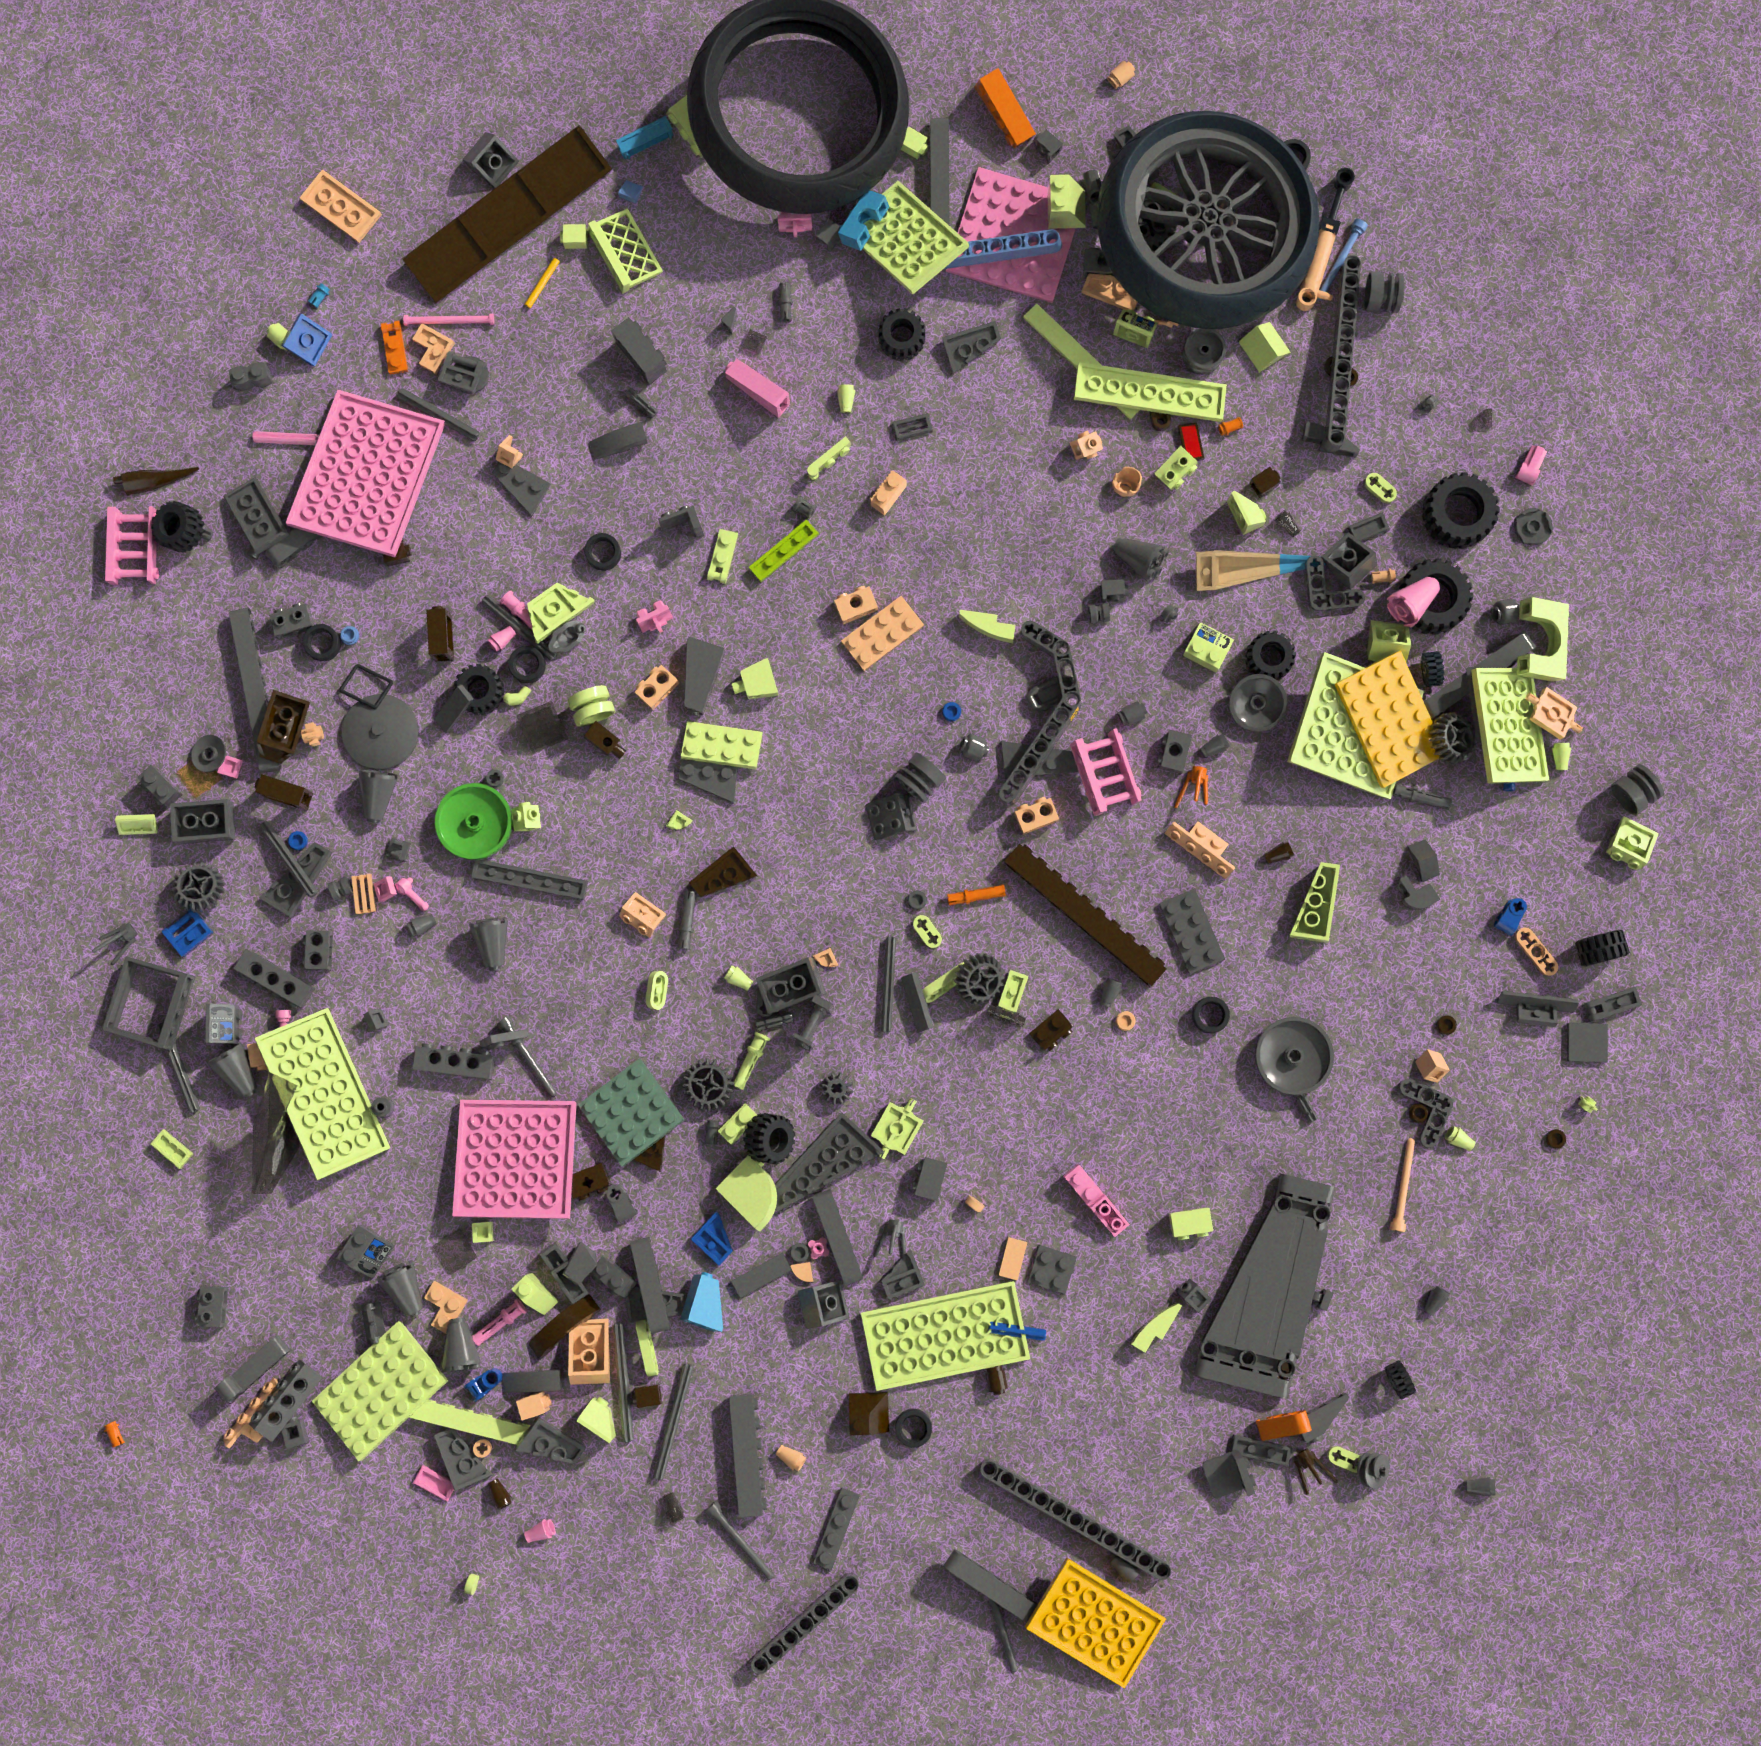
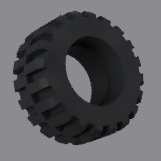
[1422,472,1500,549]
[1396,558,1473,635]

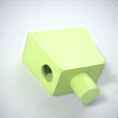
[732,658,779,699]

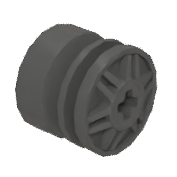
[1364,271,1405,313]
[895,752,946,803]
[1611,764,1664,816]

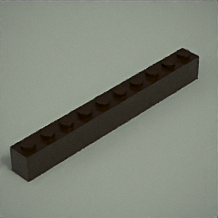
[1004,844,1167,987]

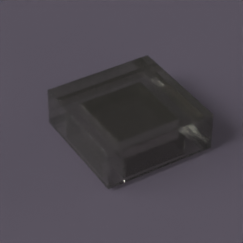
[742,329,767,355]

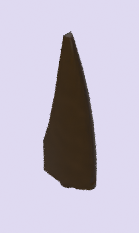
[113,467,199,496]

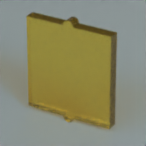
[178,760,222,797]

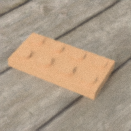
[300,170,382,243]
[841,596,924,671]

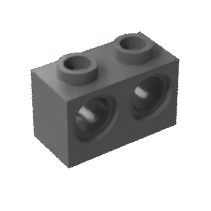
[302,930,333,971]

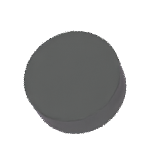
[908,890,927,910]
[790,1243,809,1263]

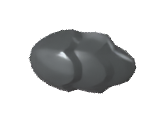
[548,621,586,653]

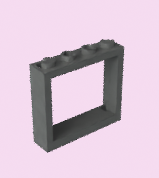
[102,956,196,1050]

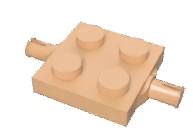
[1525,687,1583,740]

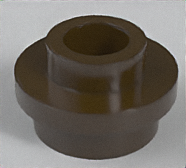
[1408,1104,1428,1123]

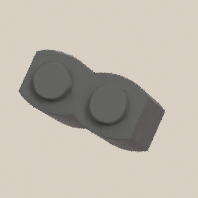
[229,362,273,391]

